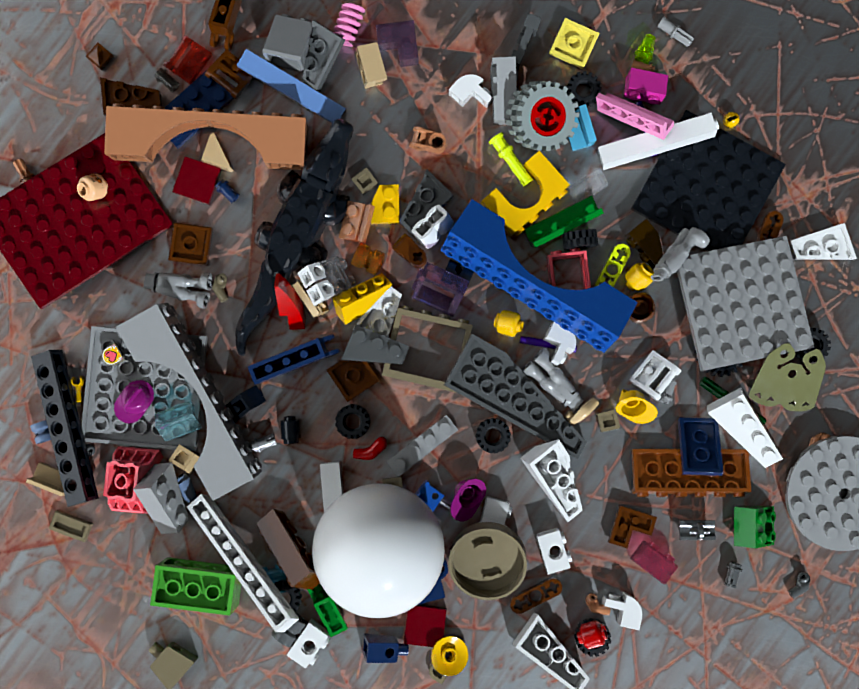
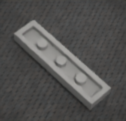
[386,415,458,477]

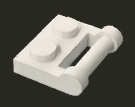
[630,350,681,401]

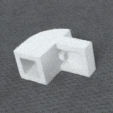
[449,74,493,108]
[543,321,576,366]
[601,592,642,630]

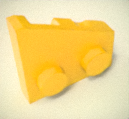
[370,184,400,224]

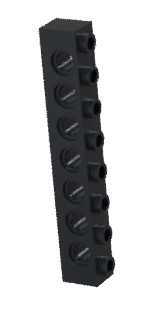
[31,350,99,507]

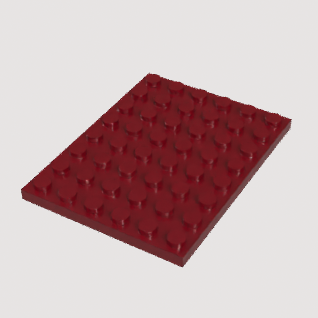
[0,133,173,310]

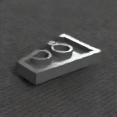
[302,20,345,91]
[399,169,454,236]

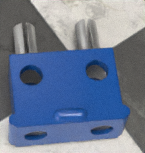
[415,480,451,524]

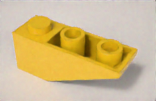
[332,273,392,325]

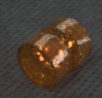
[351,242,386,276]

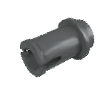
[724,562,743,588]

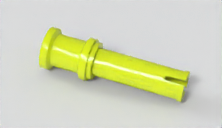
[489,132,533,187]

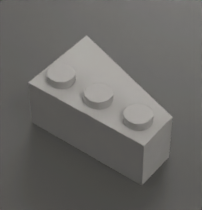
[133,462,189,534]

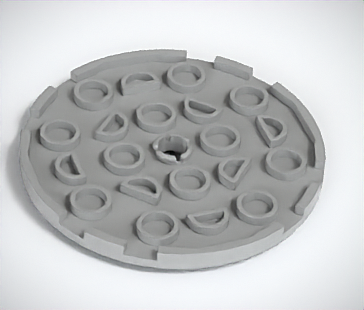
[785,435,859,551]

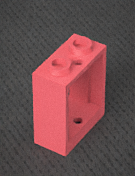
[546,248,591,289]

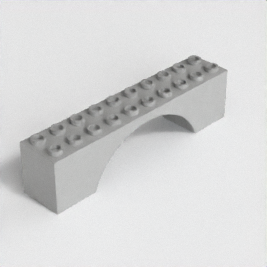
[116,303,262,501]

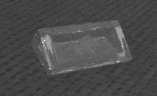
[567,168,609,203]

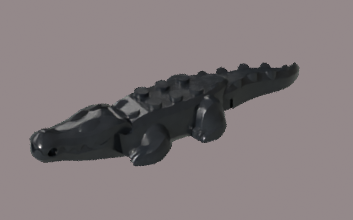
[235,119,354,356]

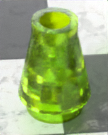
[634,34,656,64]

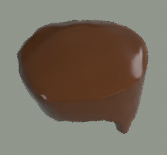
[630,292,656,323]

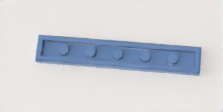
[237,49,346,123]

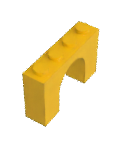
[481,151,570,238]

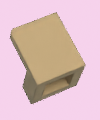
[169,444,199,475]

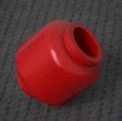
[577,620,608,649]

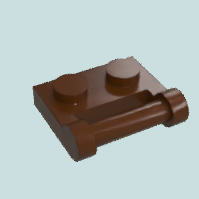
[205,49,255,99]

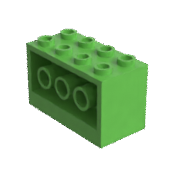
[150,557,242,616]

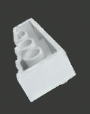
[706,388,783,468]
[512,612,590,689]

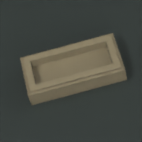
[48,510,93,542]

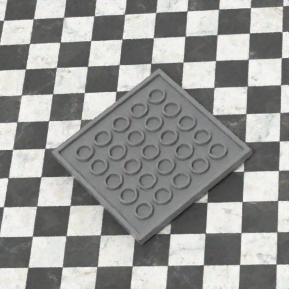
[677,236,815,371]
[81,326,208,451]

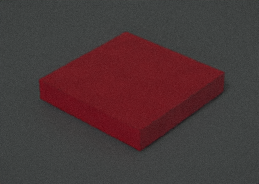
[172,156,222,205]
[404,605,447,647]

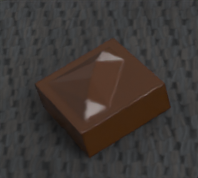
[85,42,114,70]

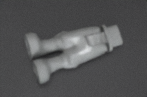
[651,227,710,282]
[144,272,213,309]
[521,347,584,411]

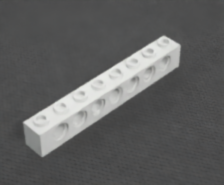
[187,494,299,632]

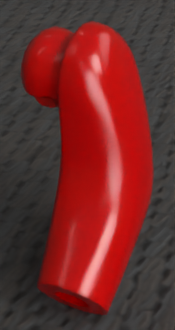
[353,437,387,460]

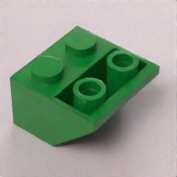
[734,505,776,549]

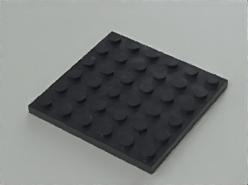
[631,110,786,251]

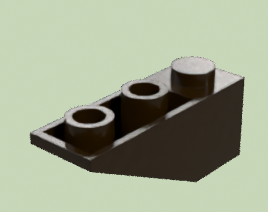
[625,219,663,271]

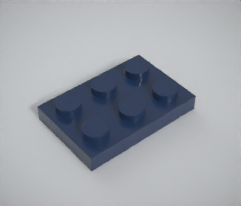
[678,417,724,476]

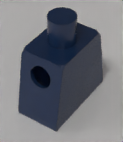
[362,633,409,663]

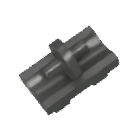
[679,520,716,540]

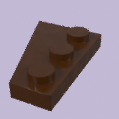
[100,77,162,116]

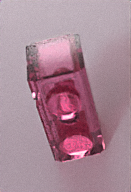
[630,540,678,585]

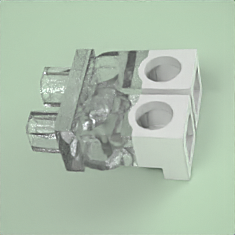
[298,256,356,306]

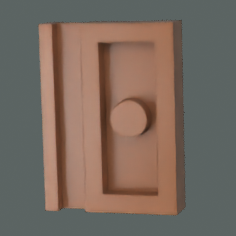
[339,201,375,244]

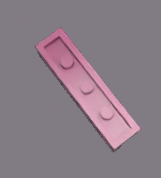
[596,92,674,140]

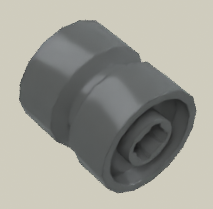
[271,612,308,647]

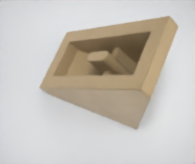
[201,133,234,172]

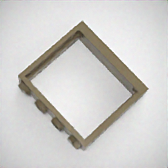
[382,305,473,393]

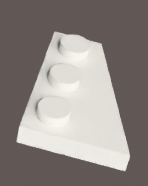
[788,223,857,260]

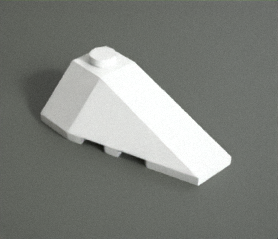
[520,439,583,522]

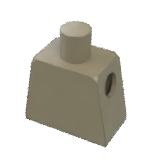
[148,642,198,689]

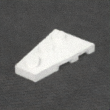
[353,287,402,337]

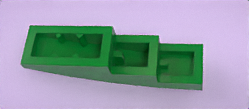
[307,584,348,637]

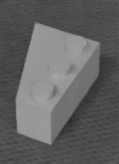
[490,56,519,125]

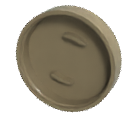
[448,522,527,600]

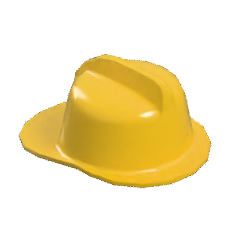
[615,389,658,424]

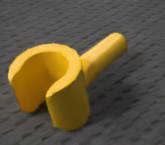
[71,376,85,402]

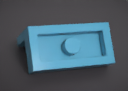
[568,104,597,151]

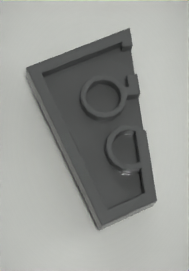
[341,324,410,364]

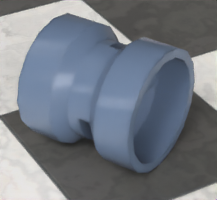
[30,420,51,444]

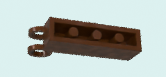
[208,0,242,51]

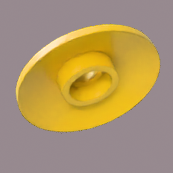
[431,636,468,676]

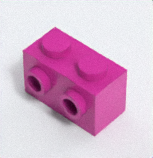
[623,67,668,105]

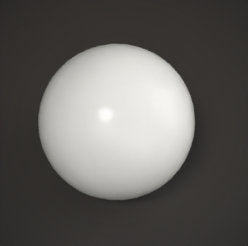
[312,483,445,618]

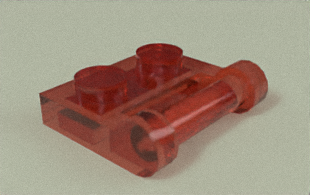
[162,35,212,85]

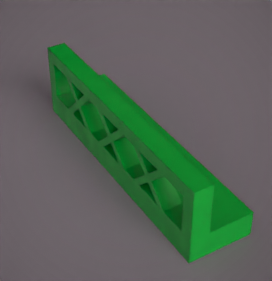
[524,196,604,248]

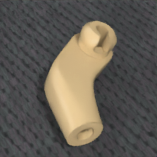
[564,398,599,425]

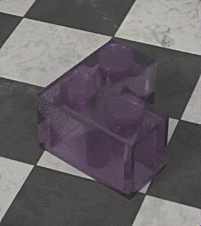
[376,20,419,67]

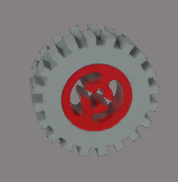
[506,81,579,151]

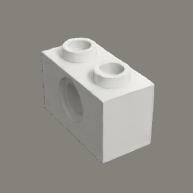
[535,528,572,575]
[287,618,330,669]

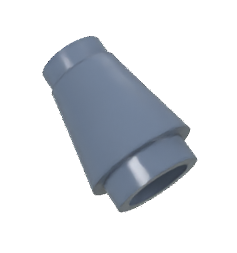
[176,473,197,503]

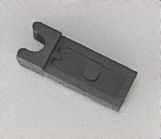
[511,13,542,70]

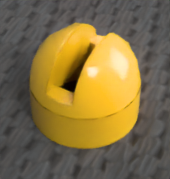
[723,112,740,128]

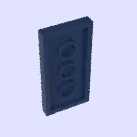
[165,70,234,149]

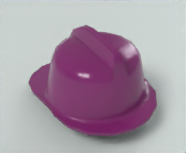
[114,380,154,423]
[450,479,486,522]

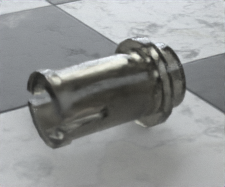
[155,68,180,92]

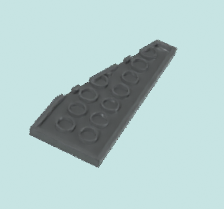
[444,334,587,459]

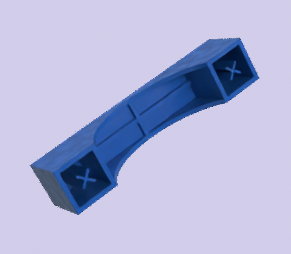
[440,199,638,353]

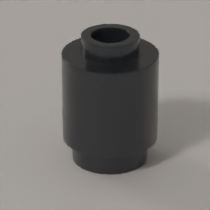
[280,416,301,444]

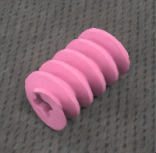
[334,3,366,47]

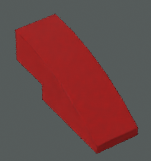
[274,274,306,330]

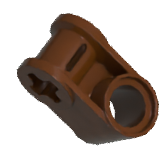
[392,233,427,268]

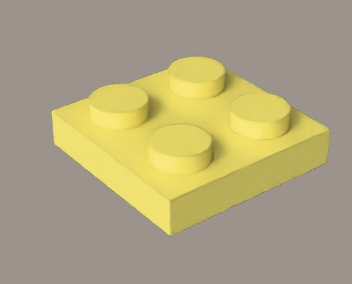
[549,18,600,69]

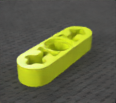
[594,244,631,287]

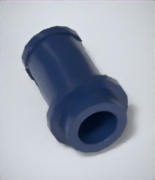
[215,179,240,204]

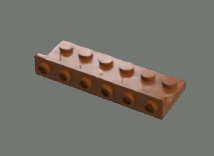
[631,449,752,497]

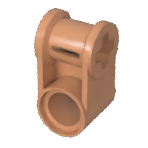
[409,127,446,154]

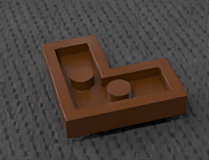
[608,505,657,548]

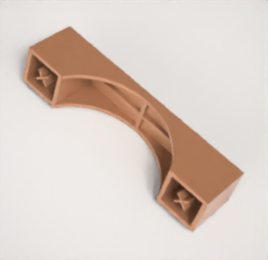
[104,103,308,170]

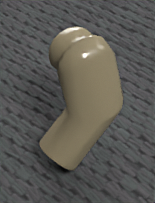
[212,273,229,303]

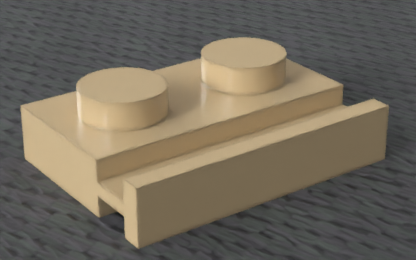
[292,281,329,317]

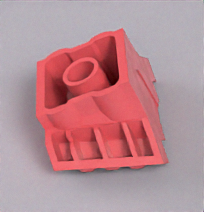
[103,446,163,514]

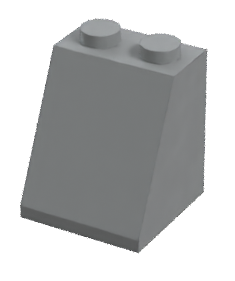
[262,14,313,72]

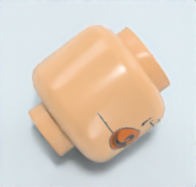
[77,174,108,201]

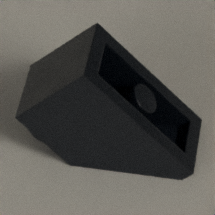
[226,385,266,422]

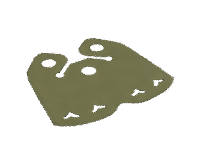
[748,343,826,411]

